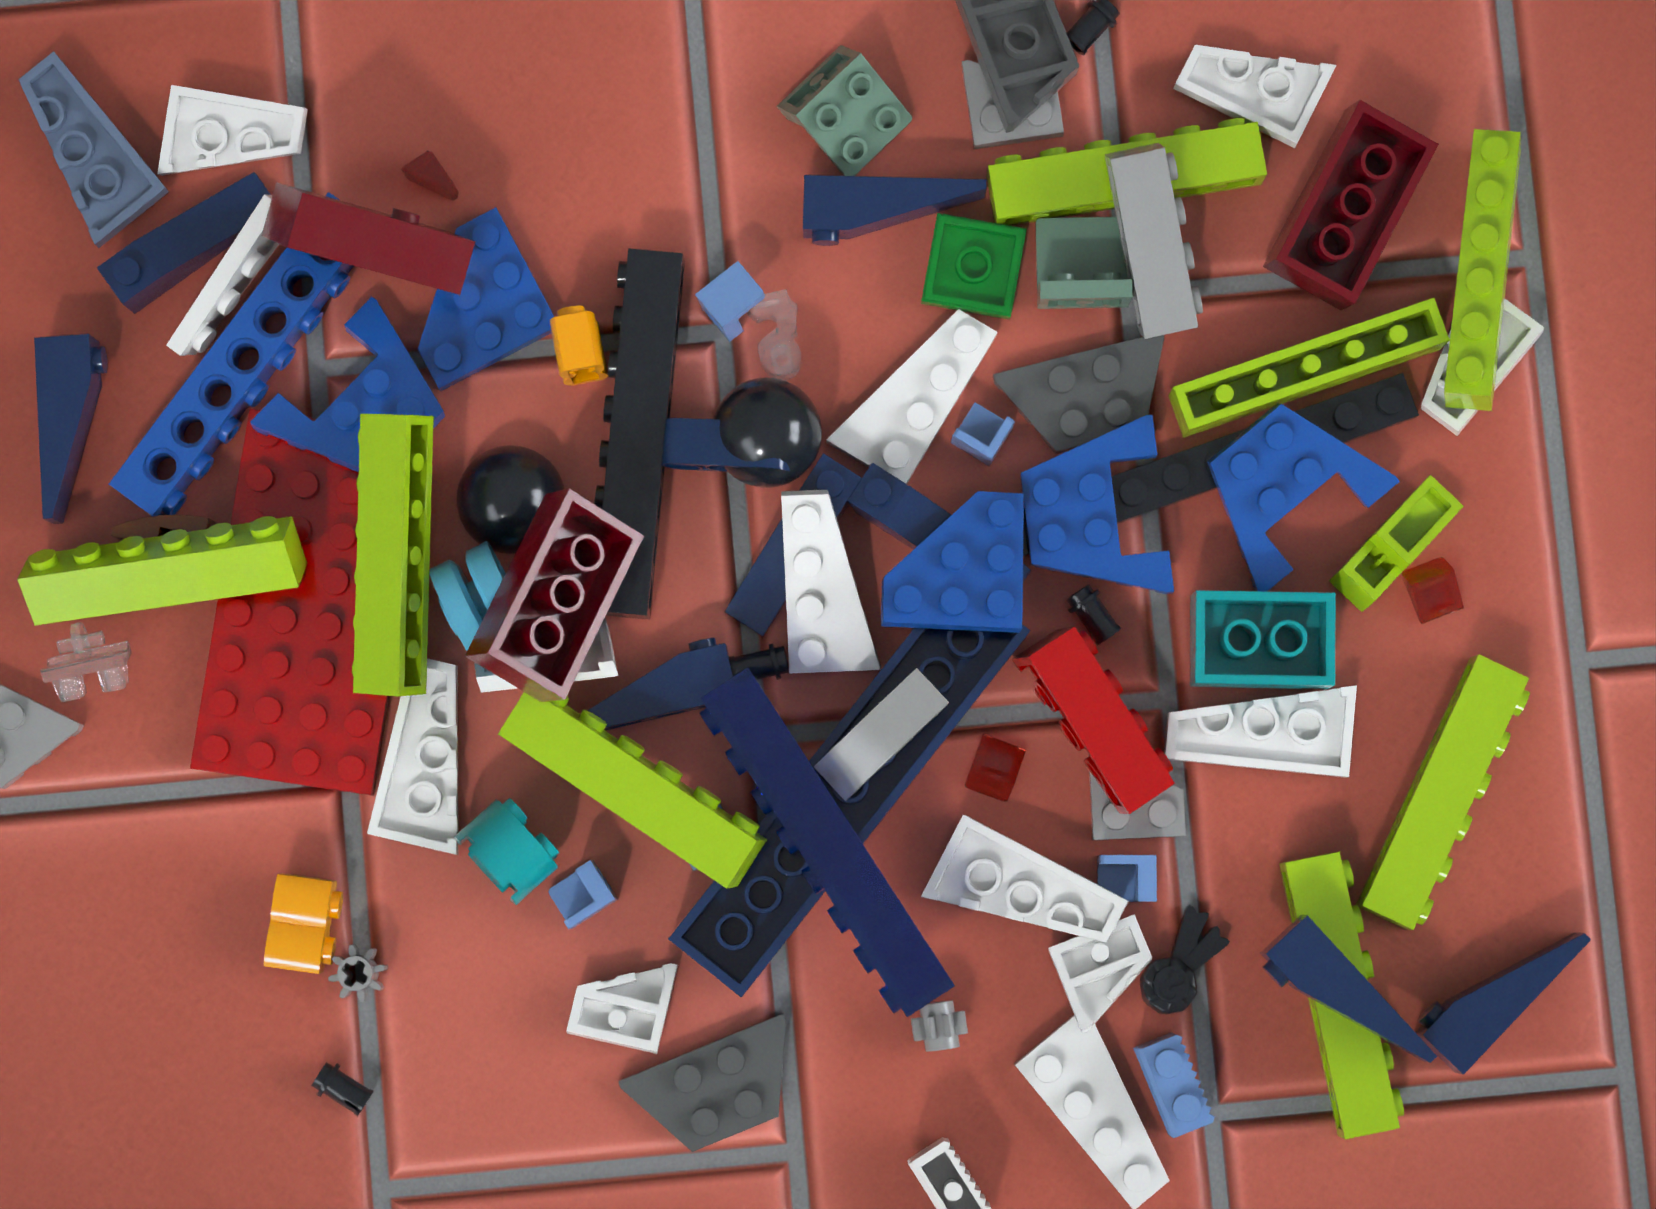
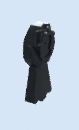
[1140,905,1230,1015]

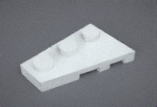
[1173,45,1336,148]
[157,85,308,176]
[1421,299,1544,436]

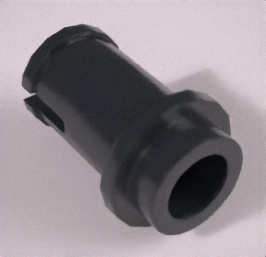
[1066,0,1120,56]
[1067,584,1121,645]
[729,643,789,686]
[311,1062,374,1117]

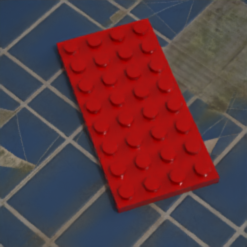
[190,409,390,796]

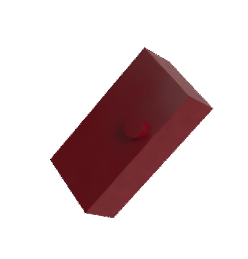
[1263,100,1439,310]
[261,182,475,295]
[465,488,644,702]

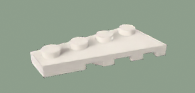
[166,194,279,356]
[826,309,998,484]
[367,658,459,855]
[1164,685,1357,778]
[921,815,1129,942]
[1014,1015,1170,1209]

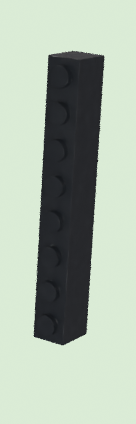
[594,248,685,620]

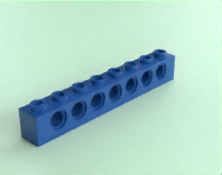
[109,192,354,516]

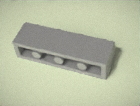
[1105,143,1203,339]

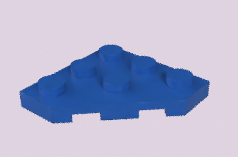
[418,207,554,391]
[881,491,1024,633]

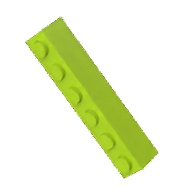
[986,118,1267,226]
[1444,129,1521,411]
[1168,298,1450,438]
[352,414,434,697]
[17,516,307,626]
[1356,654,1530,930]
[498,692,767,889]
[1279,852,1404,1139]

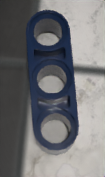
[661,418,790,472]

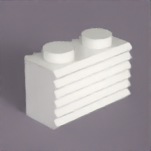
[907,1137,991,1209]

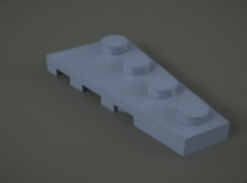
[18,51,169,248]

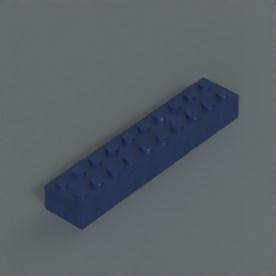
[668,624,1030,997]

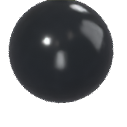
[713,377,822,488]
[457,445,564,554]

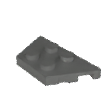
[955,0,1079,133]
[992,335,1164,454]
[618,1013,786,1152]

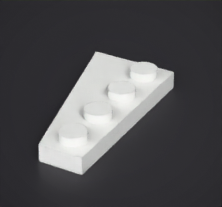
[781,490,881,674]

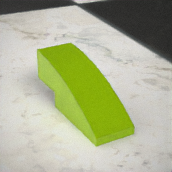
[1329,475,1464,612]

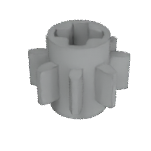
[328,944,388,1002]
[911,1000,968,1052]

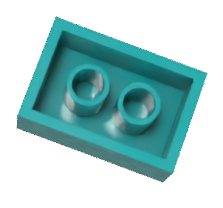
[1190,590,1336,689]

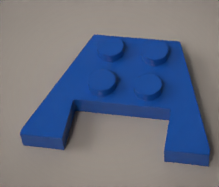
[250,297,445,472]
[1207,403,1400,592]
[1020,415,1174,594]

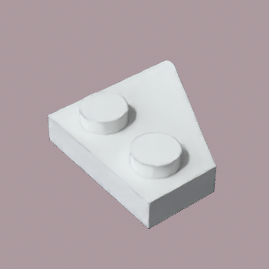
[1048,914,1152,1033]
[566,963,678,1054]

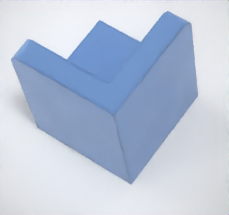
[695,261,765,342]
[951,402,1015,466]
[1097,855,1157,902]
[548,860,618,930]

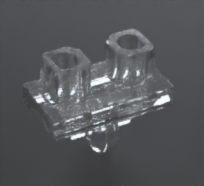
[40,622,132,702]

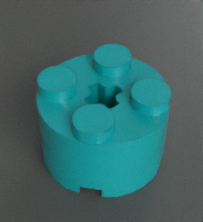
[454,798,559,905]

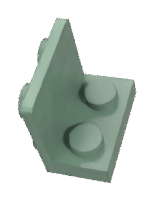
[776,45,912,176]
[1035,217,1133,309]

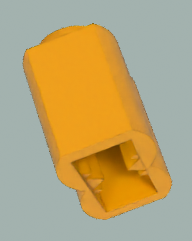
[549,305,608,386]
[264,873,343,974]

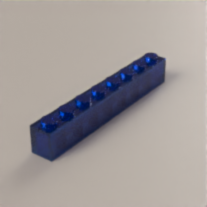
[699,668,955,1017]

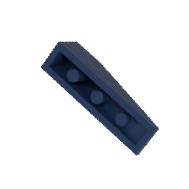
[97,172,271,314]
[803,175,987,246]
[34,334,108,524]
[725,453,862,637]
[847,463,1031,582]
[587,638,739,731]
[1260,915,1437,1063]
[1415,933,1591,1075]

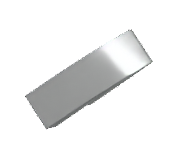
[814,668,949,801]

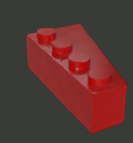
[1012,626,1175,814]

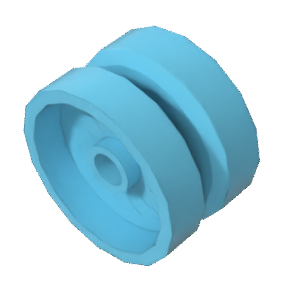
[429,541,506,651]

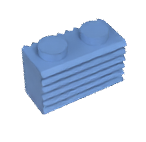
[1133,1033,1215,1138]

